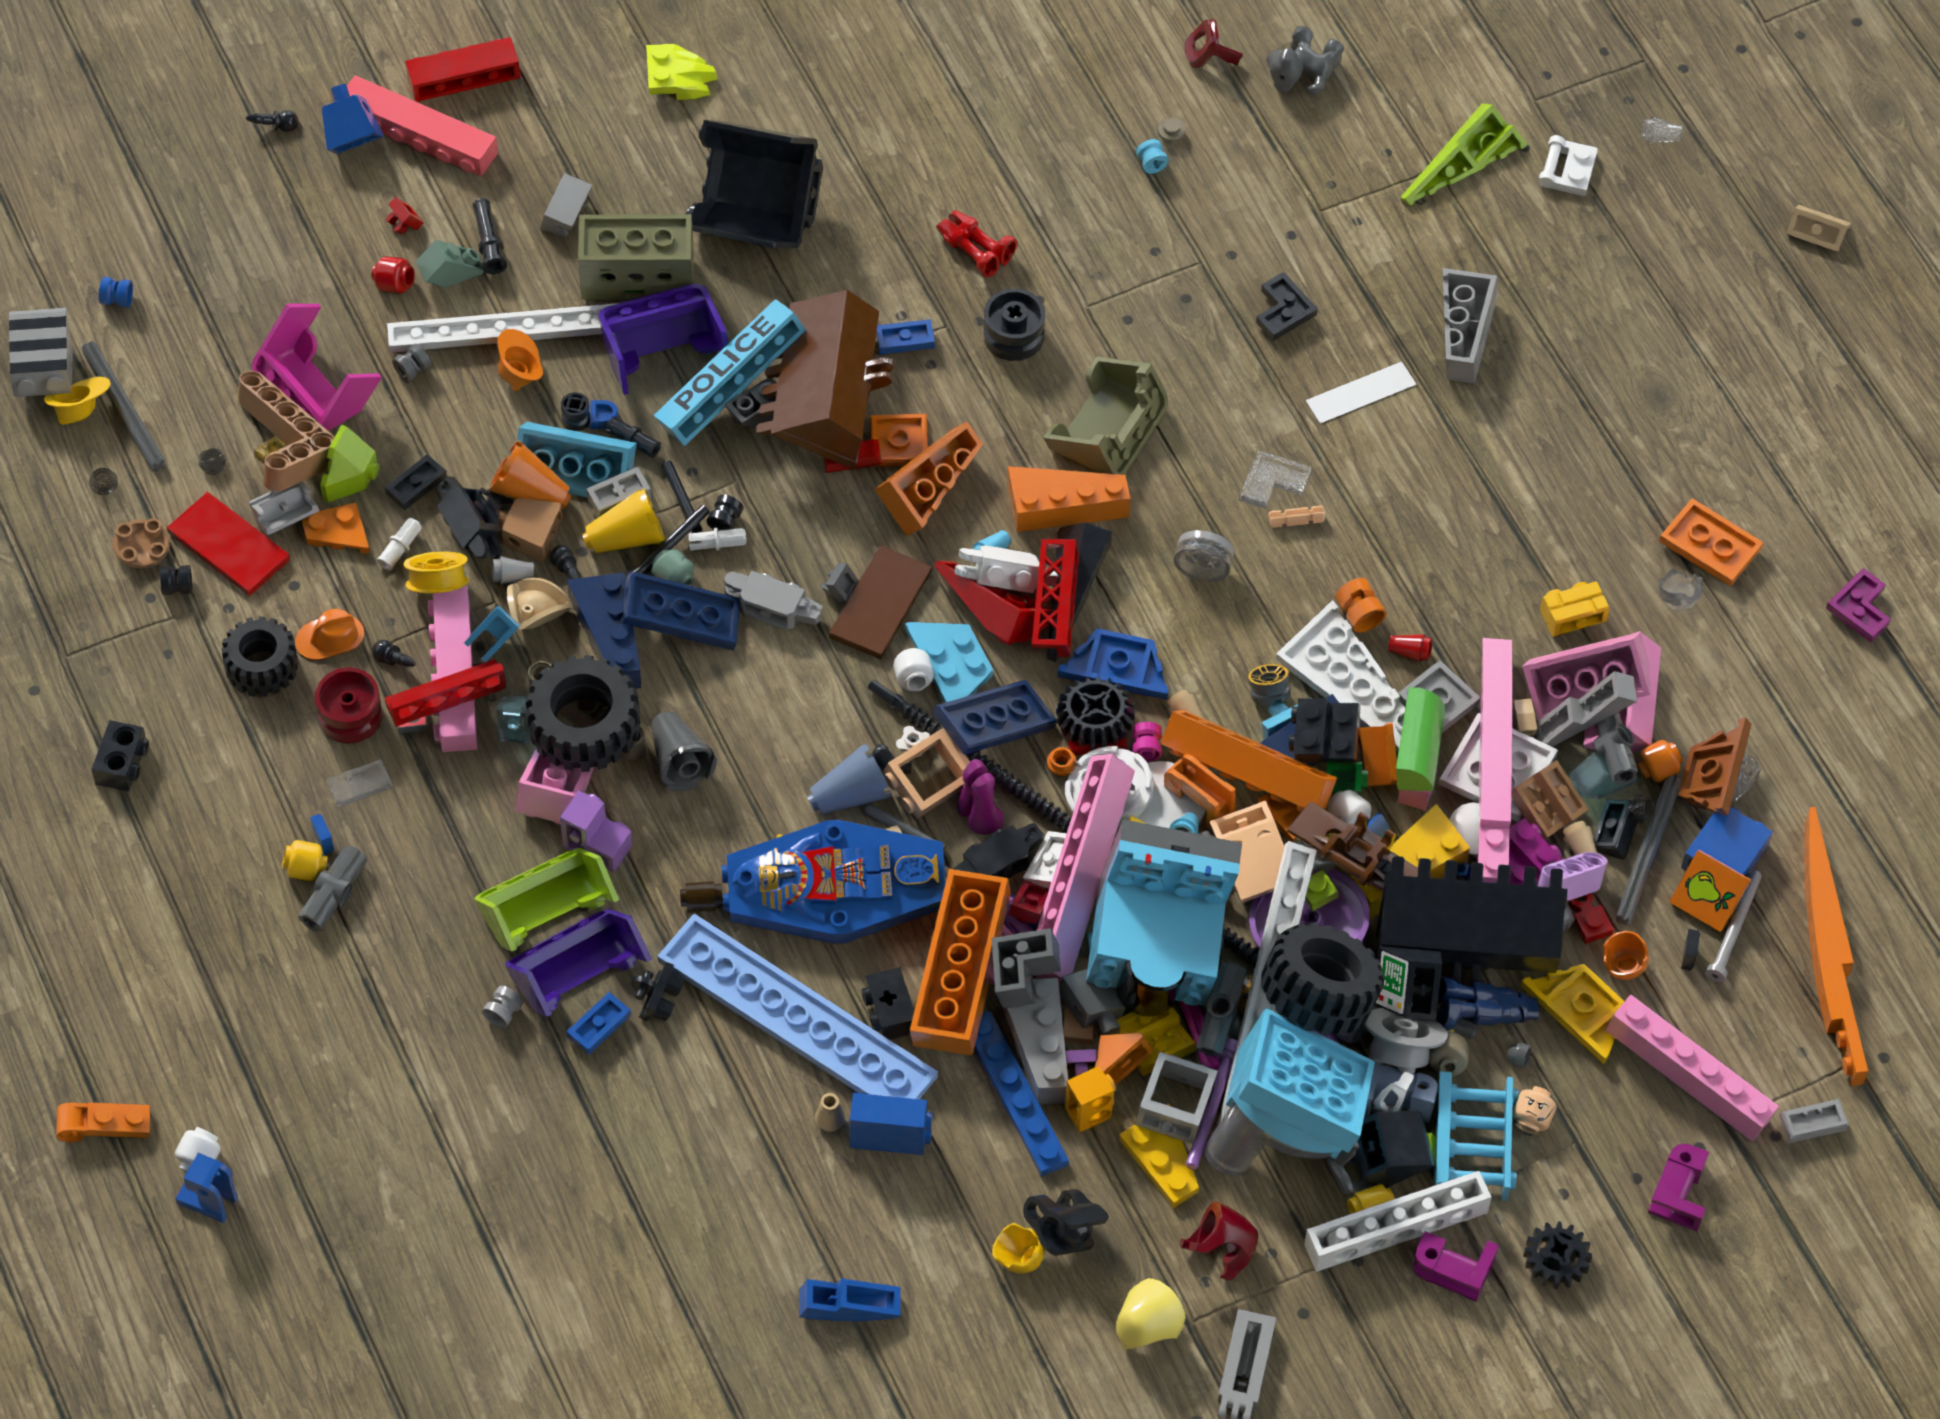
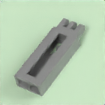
[1218,1309,1276,1419]

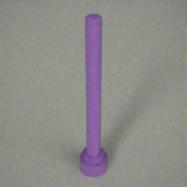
[1185,1039,1237,1170]

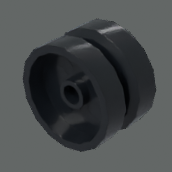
[983,289,1045,361]

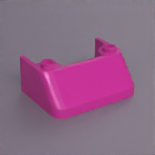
[252,304,382,431]

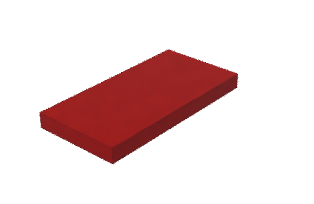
[167,491,290,596]

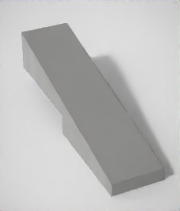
[1536,671,1637,747]

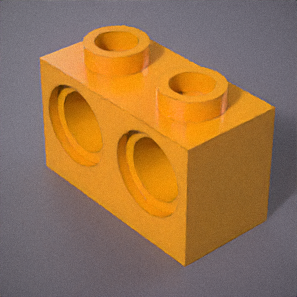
[1065,1066,1116,1133]

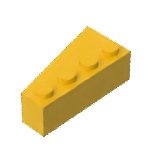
[1354,804,1470,919]

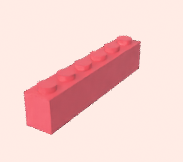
[347,75,498,177]

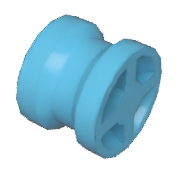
[1136,139,1169,174]

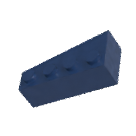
[567,572,642,689]

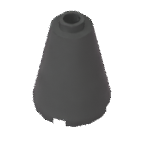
[651,711,717,791]

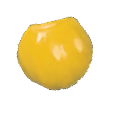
[992,1223,1045,1274]

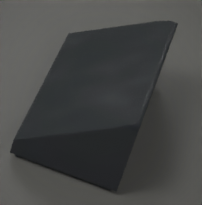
[1593,799,1640,859]

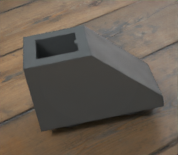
[725,378,777,427]

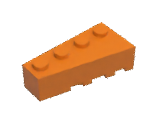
[874,421,983,536]
[1007,466,1131,532]

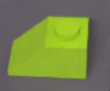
[320,425,380,503]

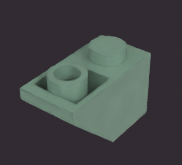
[415,240,485,287]

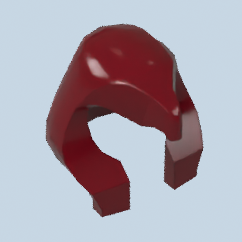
[1180,1201,1259,1281]

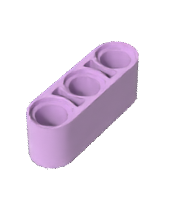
[1538,852,1608,901]

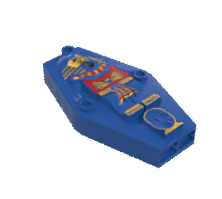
[721,820,946,944]

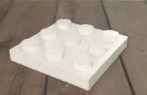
[1439,713,1558,822]

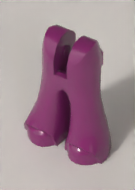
[956,759,1004,835]

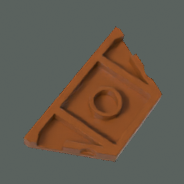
[1678,717,1752,816]

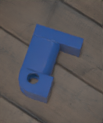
[175,1153,238,1223]

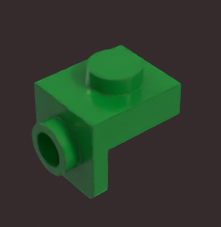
[1327,762,1368,795]

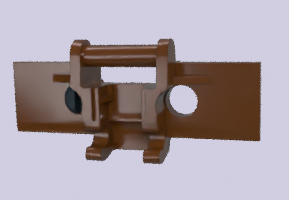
[1287,801,1431,891]

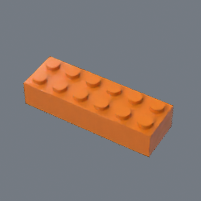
[910,869,1011,1056]

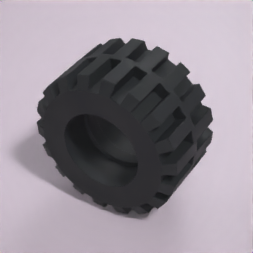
[221,616,299,697]

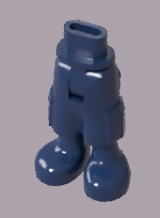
[1437,977,1539,1031]

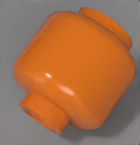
[1637,739,1683,783]

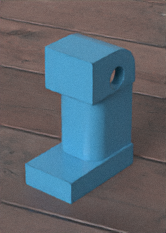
[464,606,520,663]

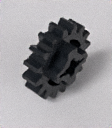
[1523,1221,1592,1289]

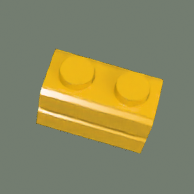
[1540,581,1609,637]

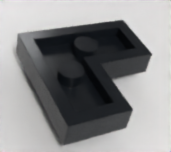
[1256,272,1318,341]

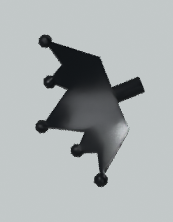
[479,487,514,517]

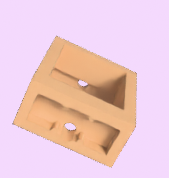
[883,727,970,819]

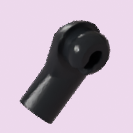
[872,744,912,774]

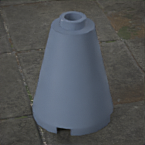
[807,743,893,815]

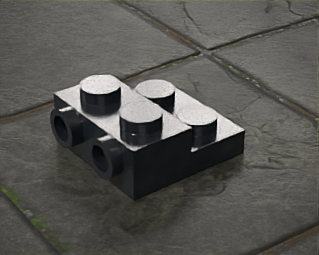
[1289,698,1361,763]

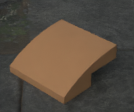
[1511,760,1589,839]

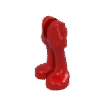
[936,210,1018,277]

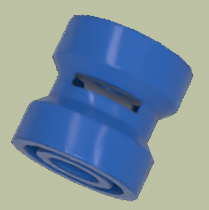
[99,277,133,308]

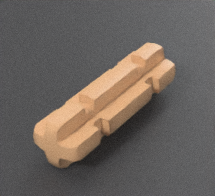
[1268,506,1325,528]

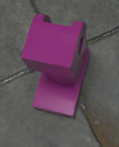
[1648,1143,1709,1232]
[1413,1231,1499,1302]

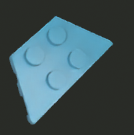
[905,622,993,703]

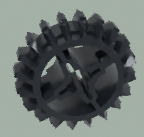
[1056,675,1135,750]

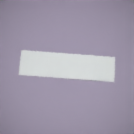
[1306,362,1417,423]

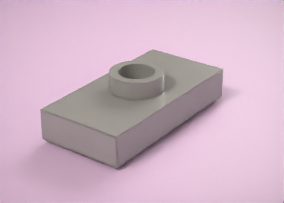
[1779,1099,1849,1143]

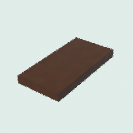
[829,545,932,659]

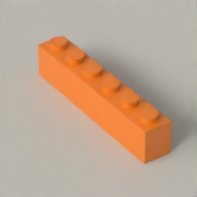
[1161,710,1337,812]

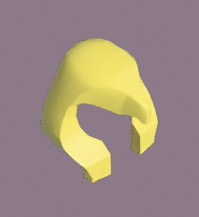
[1116,1278,1186,1351]

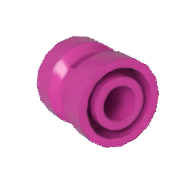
[1133,722,1162,762]

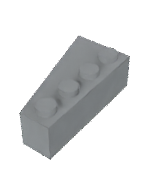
[997,978,1068,1105]

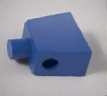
[322,84,384,154]

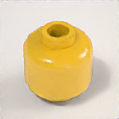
[282,840,327,882]

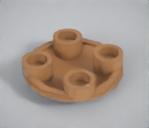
[112,518,170,569]

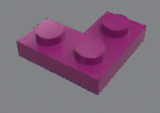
[1826,568,1891,642]

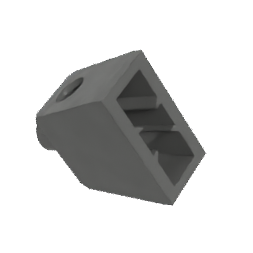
[1059,969,1126,1035]

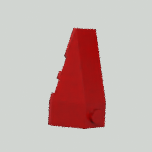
[935,561,1054,645]

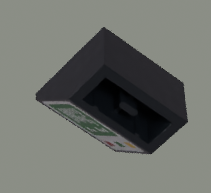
[1375,945,1442,1021]

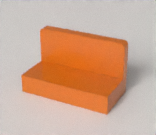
[1359,722,1397,787]

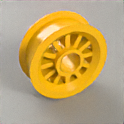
[403,552,469,593]

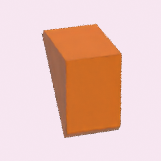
[1095,1033,1154,1086]

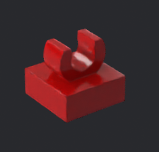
[386,197,424,235]

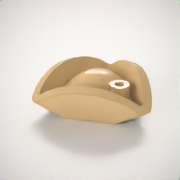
[507,578,573,630]

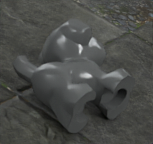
[1266,26,1344,95]

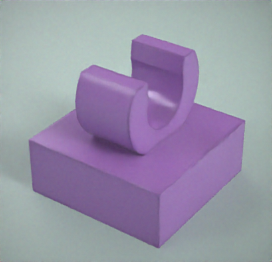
[1065,1049,1097,1077]

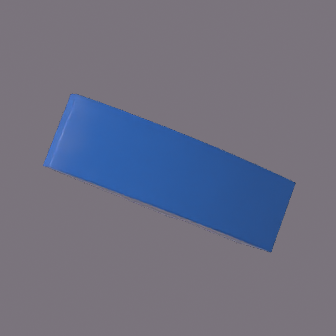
[799,1278,901,1321]

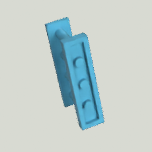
[1433,1071,1518,1201]

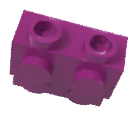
[1476,818,1562,885]

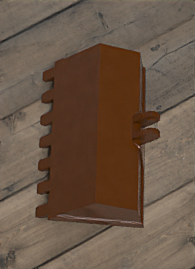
[756,289,894,468]

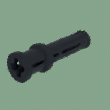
[472,198,507,275]

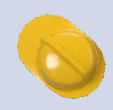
[44,377,111,425]

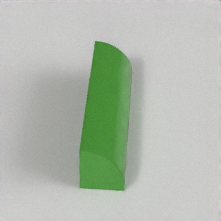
[1396,687,1445,791]

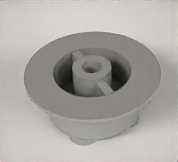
[1364,1008,1448,1074]

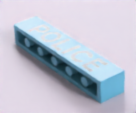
[654,299,806,446]

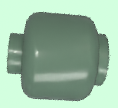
[652,549,695,586]

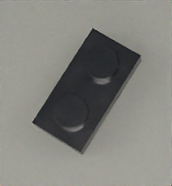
[385,454,447,510]

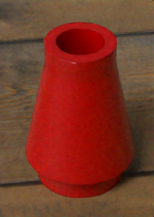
[1388,634,1433,663]

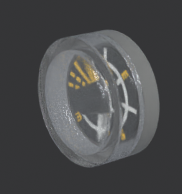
[1173,530,1235,582]

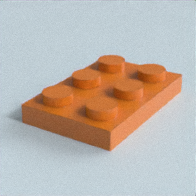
[1659,498,1764,587]

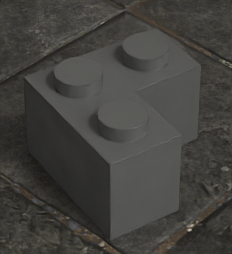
[991,928,1061,1008]

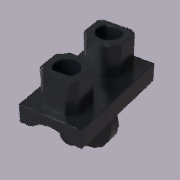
[631,961,685,1021]

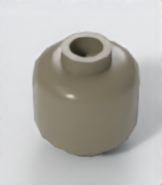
[1429,1031,1469,1077]

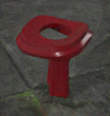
[1184,18,1243,68]

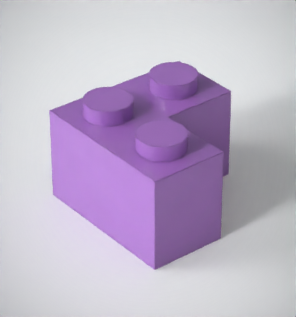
[560,790,632,872]

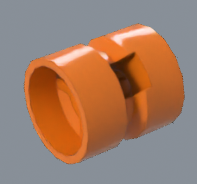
[1335,578,1387,633]

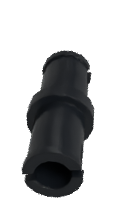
[605,416,661,458]

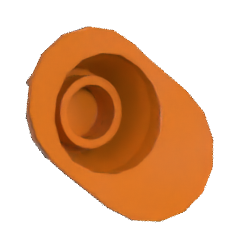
[498,329,543,391]
[295,609,364,660]

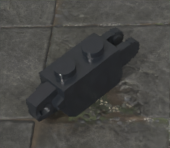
[437,476,502,560]
[952,823,1044,879]

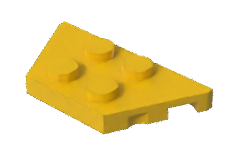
[1521,964,1625,1064]

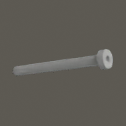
[1705,870,1762,983]

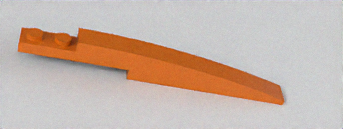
[1804,807,1868,1086]

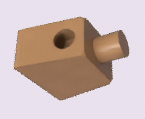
[493,498,563,563]

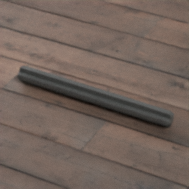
[82,341,166,471]
[1616,775,1681,925]

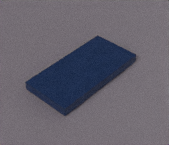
[622,571,740,650]
[932,680,1057,755]

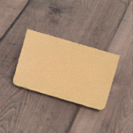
[1786,205,1851,252]

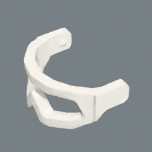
[1372,1072,1414,1112]

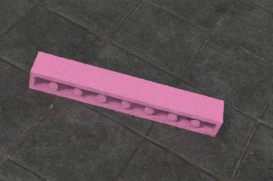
[1035,754,1135,984]

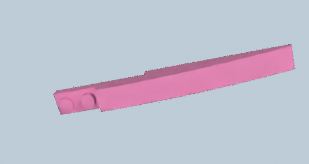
[1478,638,1512,883]

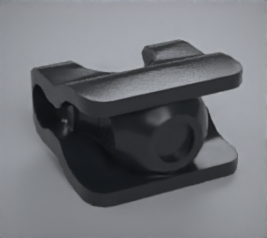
[1023,1189,1109,1256]

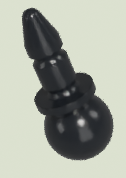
[246,110,299,132]
[550,545,580,579]
[372,640,416,667]

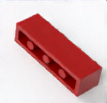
[405,37,520,102]

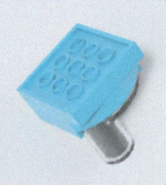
[1204,1008,1375,1176]

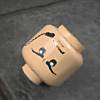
[1512,1086,1557,1134]

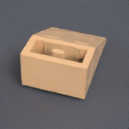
[1210,801,1284,903]

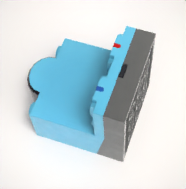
[1086,819,1242,1017]

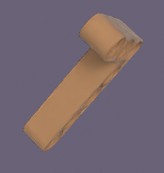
[238,371,335,491]

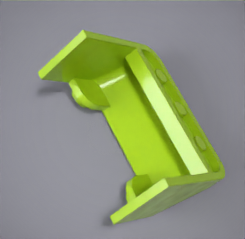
[474,848,619,952]

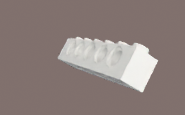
[1304,1171,1491,1272]

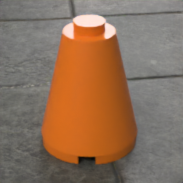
[489,440,572,510]

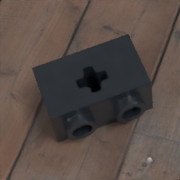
[861,967,914,1040]

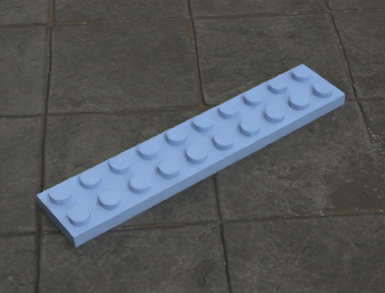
[657,914,938,1099]

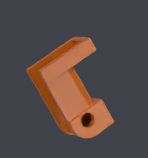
[1164,754,1236,832]

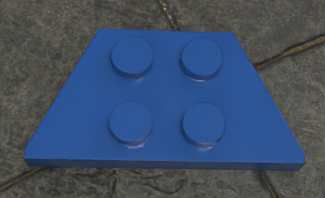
[1058,628,1169,700]

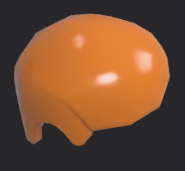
[1603,930,1649,980]

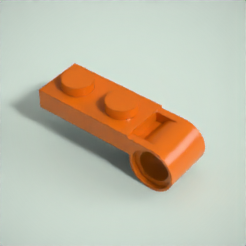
[56,1102,150,1143]

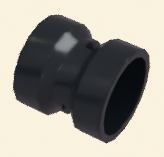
[561,392,590,431]
[706,494,744,531]
[160,565,192,595]

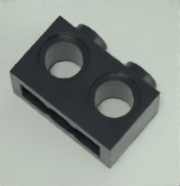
[91,720,149,791]

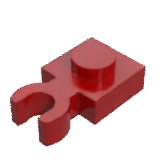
[1569,893,1614,944]

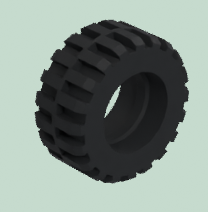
[525,655,640,772]
[1261,923,1384,1035]

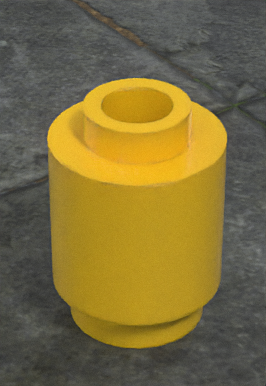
[1347,1184,1395,1214]

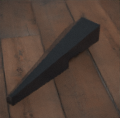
[1047,522,1112,662]

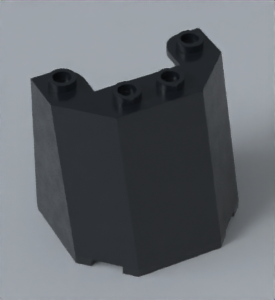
[686,120,824,248]

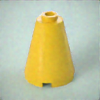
[582,488,665,553]

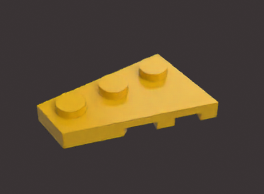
[1119,1103,1199,1208]

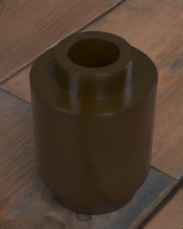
[680,881,723,913]

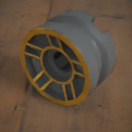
[1248,664,1291,705]

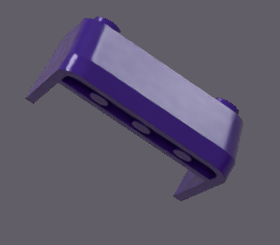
[599,284,728,395]
[505,909,652,1017]

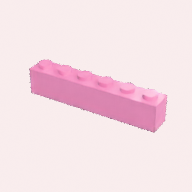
[428,586,478,752]
[1605,995,1779,1142]

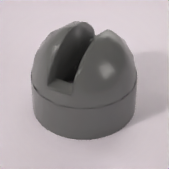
[1507,1043,1532,1069]

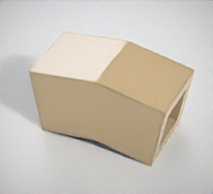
[1512,699,1537,736]

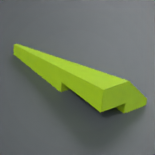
[1400,103,1528,205]

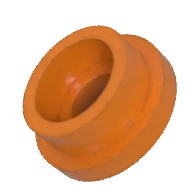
[1047,747,1076,776]

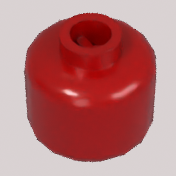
[371,256,415,294]

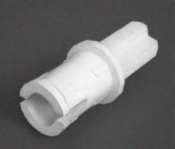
[376,518,422,571]
[689,528,747,551]

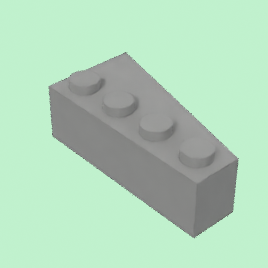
[1443,268,1498,384]

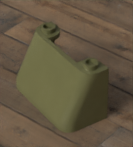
[1043,357,1168,475]

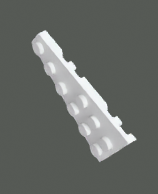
[1276,600,1405,754]

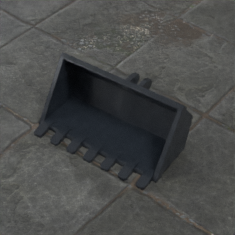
[1376,856,1568,987]

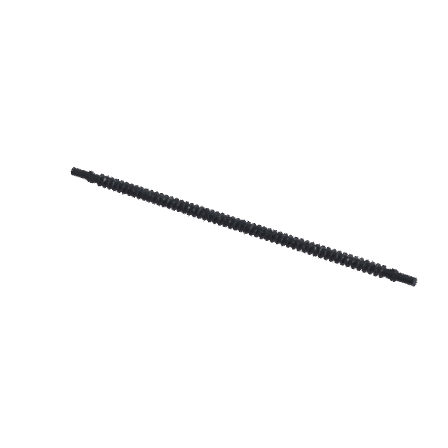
[868,679,1259,968]

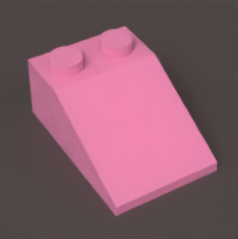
[515,748,594,825]

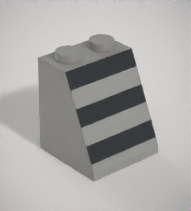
[9,308,74,397]

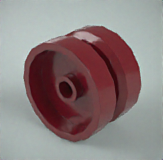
[315,667,383,744]

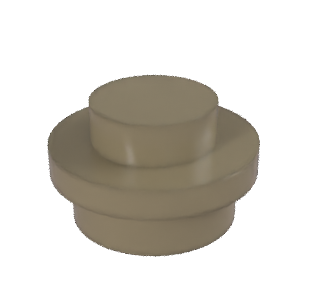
[1158,118,1185,144]

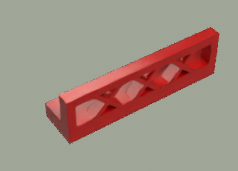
[1032,539,1079,657]
[385,659,506,727]

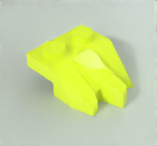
[646,44,718,100]

